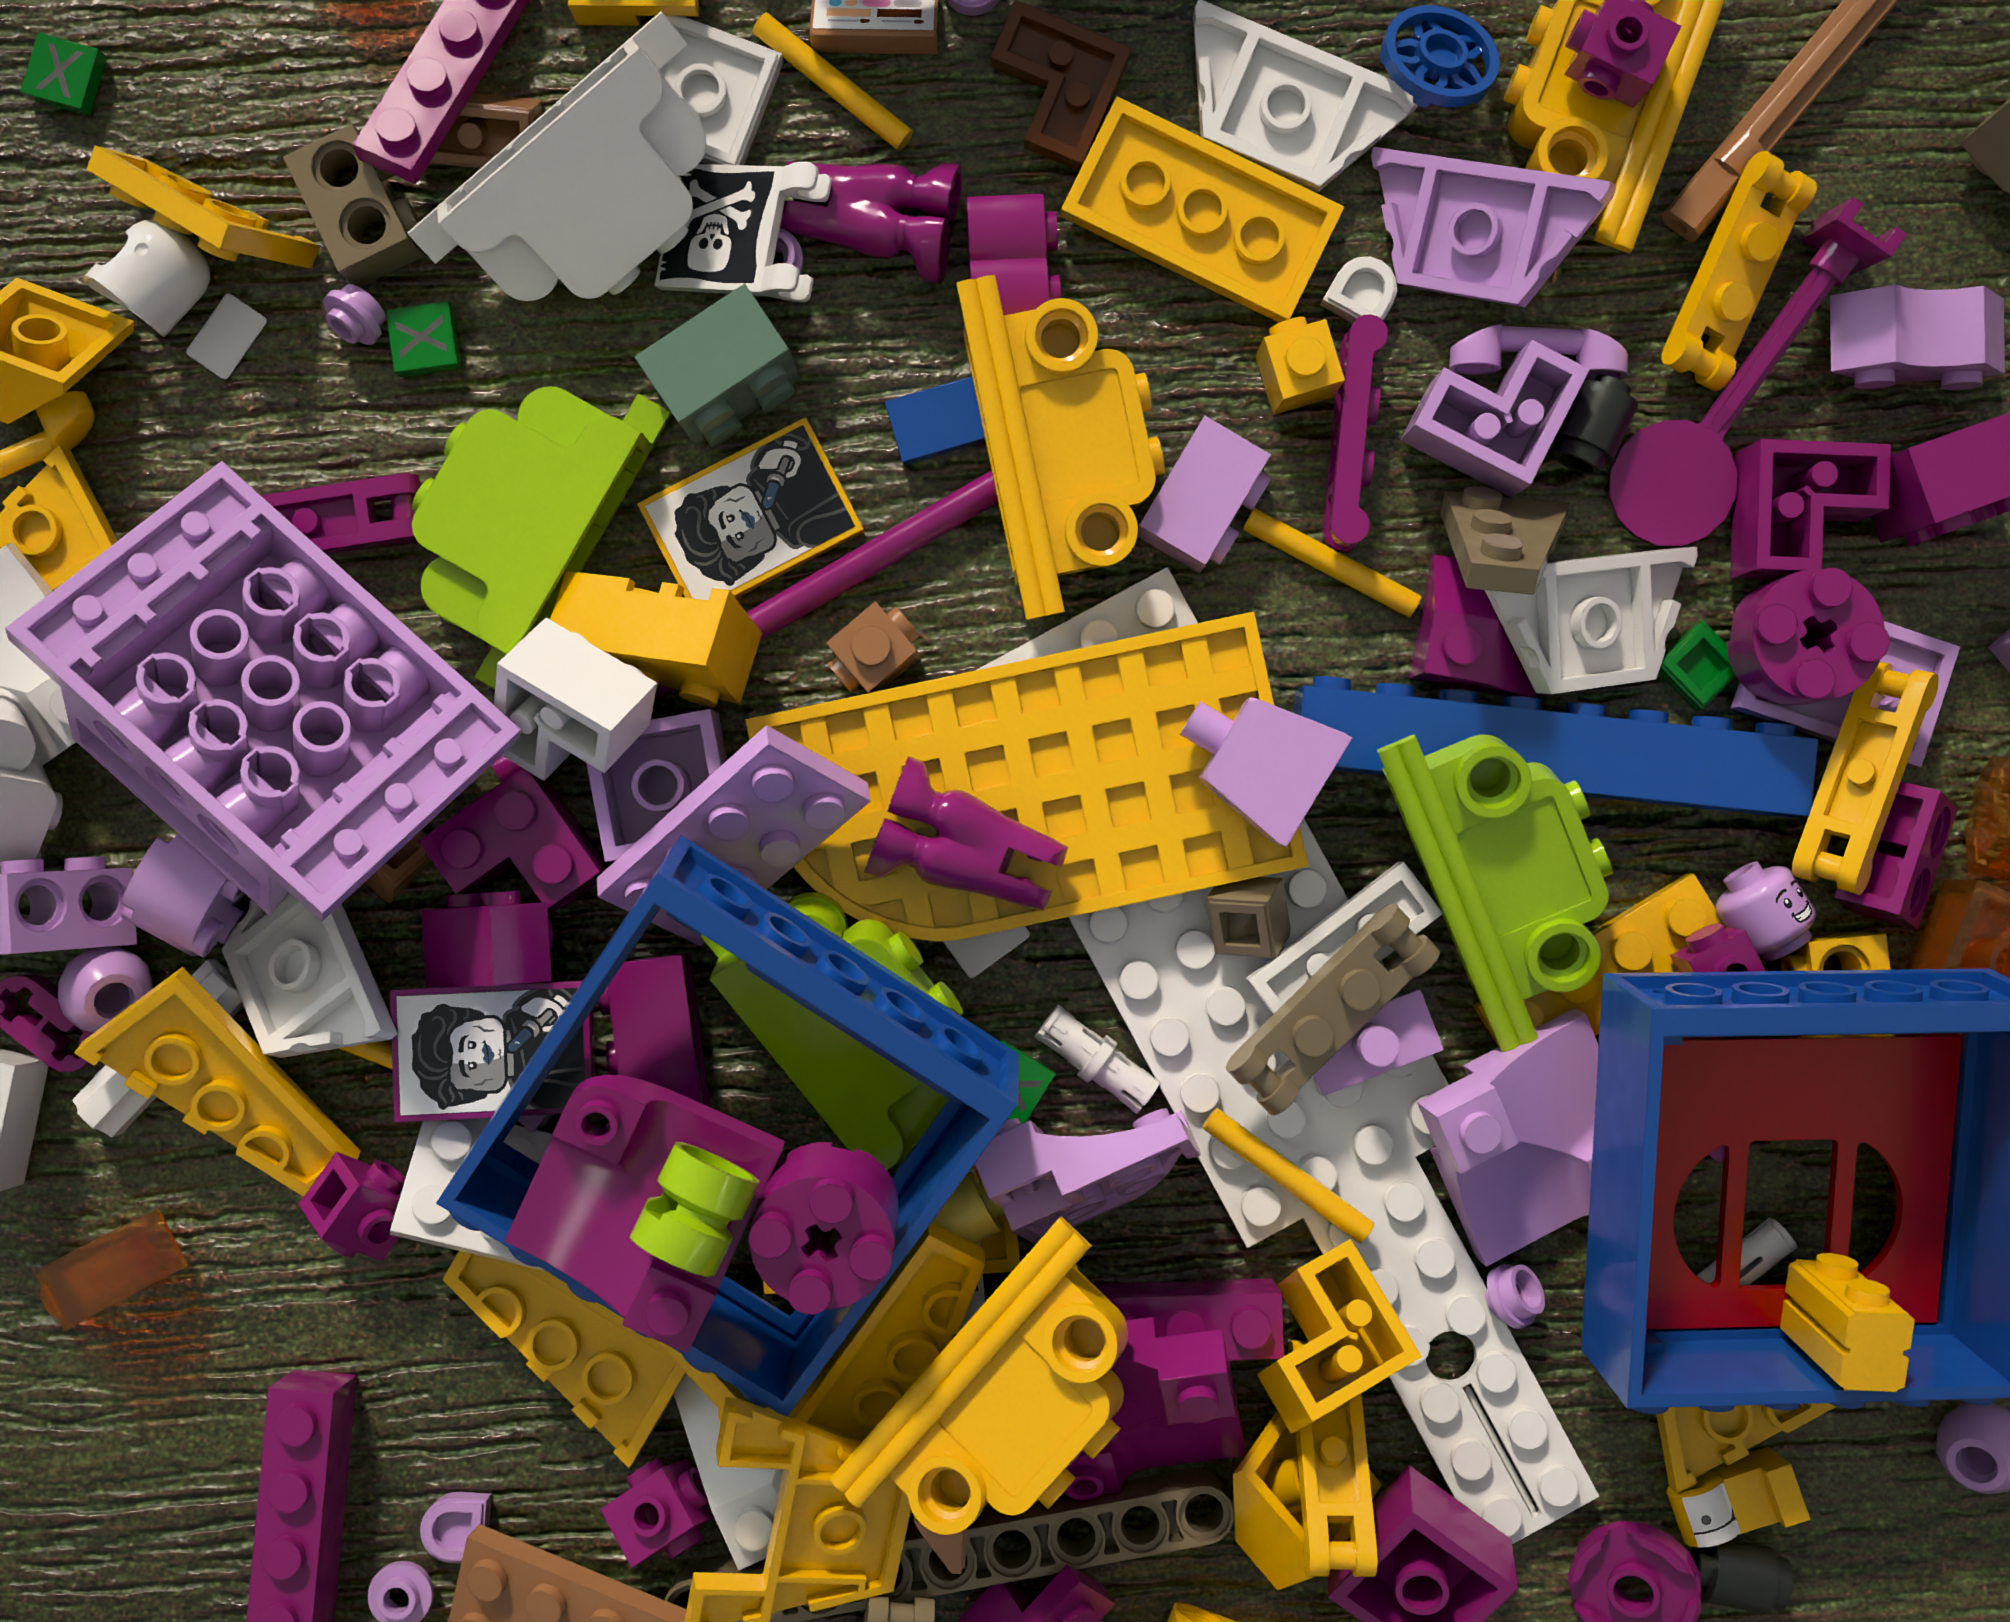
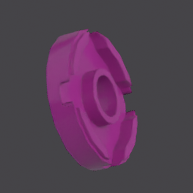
[1568,1521,1703,1622]

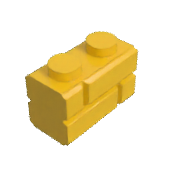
[1780,1253,1915,1392]

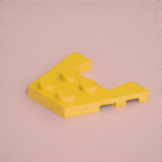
[684,1397,911,1622]

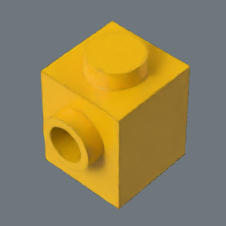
[1255,317,1345,415]

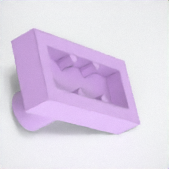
[1312,988,1444,1096]

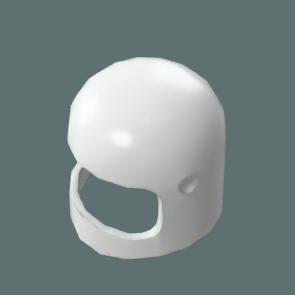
[82,220,210,337]

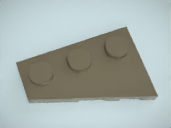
[1441,486,1570,595]

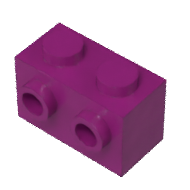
[422,891,553,987]

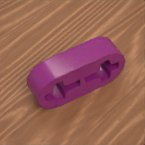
[0,974,99,1072]

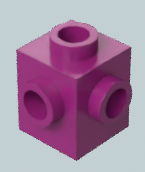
[1564,0,1681,108]
[298,1151,406,1261]
[600,1458,715,1568]

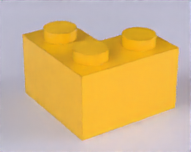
[1257,1239,1422,1434]

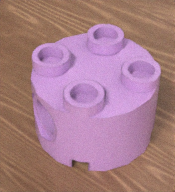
[120,833,246,958]

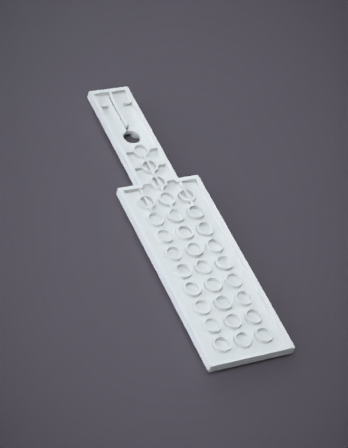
[977,567,1600,1544]

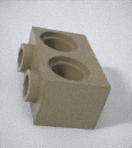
[283,124,425,287]

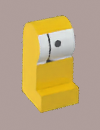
[1666,1446,1810,1548]

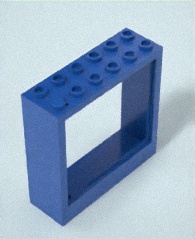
[436,835,1019,1417]

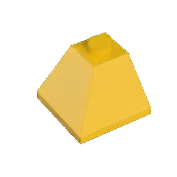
[0,278,134,424]
[1233,1410,1382,1591]

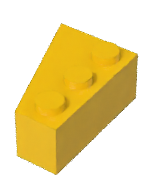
[550,571,762,707]

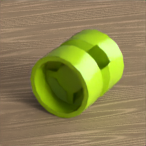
[629,1142,759,1277]

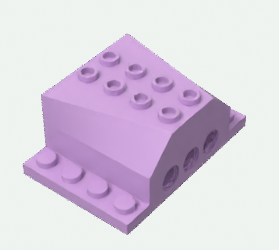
[5,461,521,921]

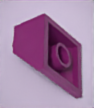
[1409,554,1537,698]

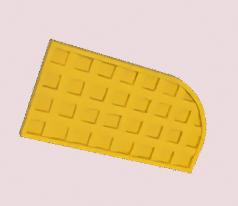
[745,611,1309,941]

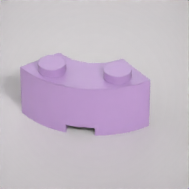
[1830,284,2005,390]

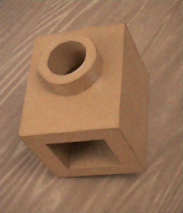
[826,601,920,693]

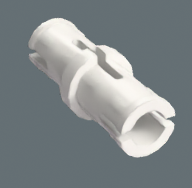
[1034,1004,1160,1114]

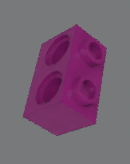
[1834,782,1958,930]

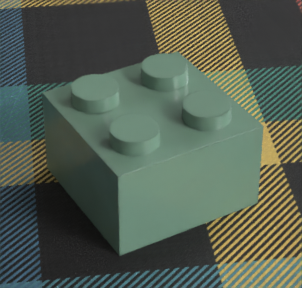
[634,283,801,448]

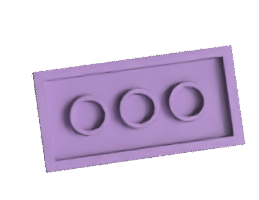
[597,725,871,946]

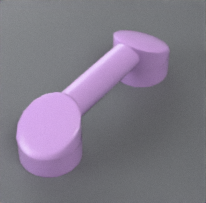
[1449,324,1628,380]

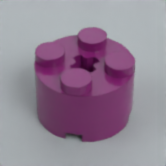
[1727,568,1890,705]
[749,1142,898,1315]

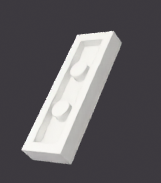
[1245,861,1443,1014]

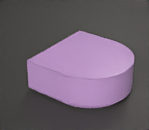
[420,1492,492,1563]

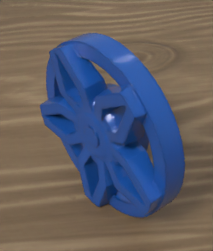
[1380,5,1500,108]

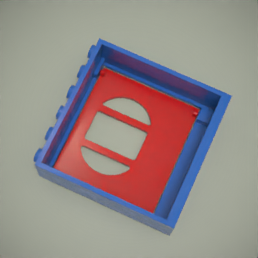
[1581,968,2010,1414]

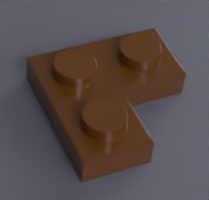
[990,0,1132,171]

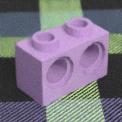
[0,857,137,955]

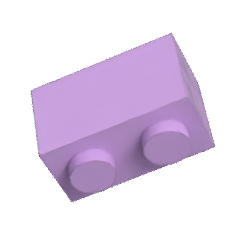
[1137,415,1272,574]

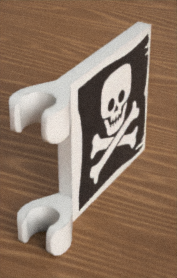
[655,162,832,302]

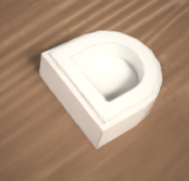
[1320,256,1397,323]

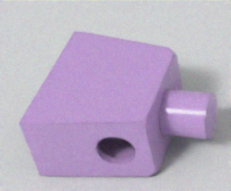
[1180,697,1352,847]

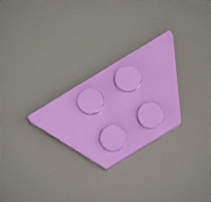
[1371,147,1616,308]

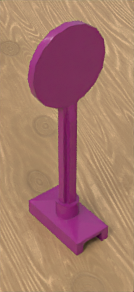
[1607,197,1908,546]

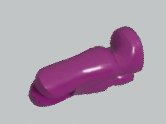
[780,161,963,284]
[864,756,1068,911]

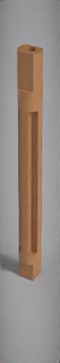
[1662,0,1900,242]

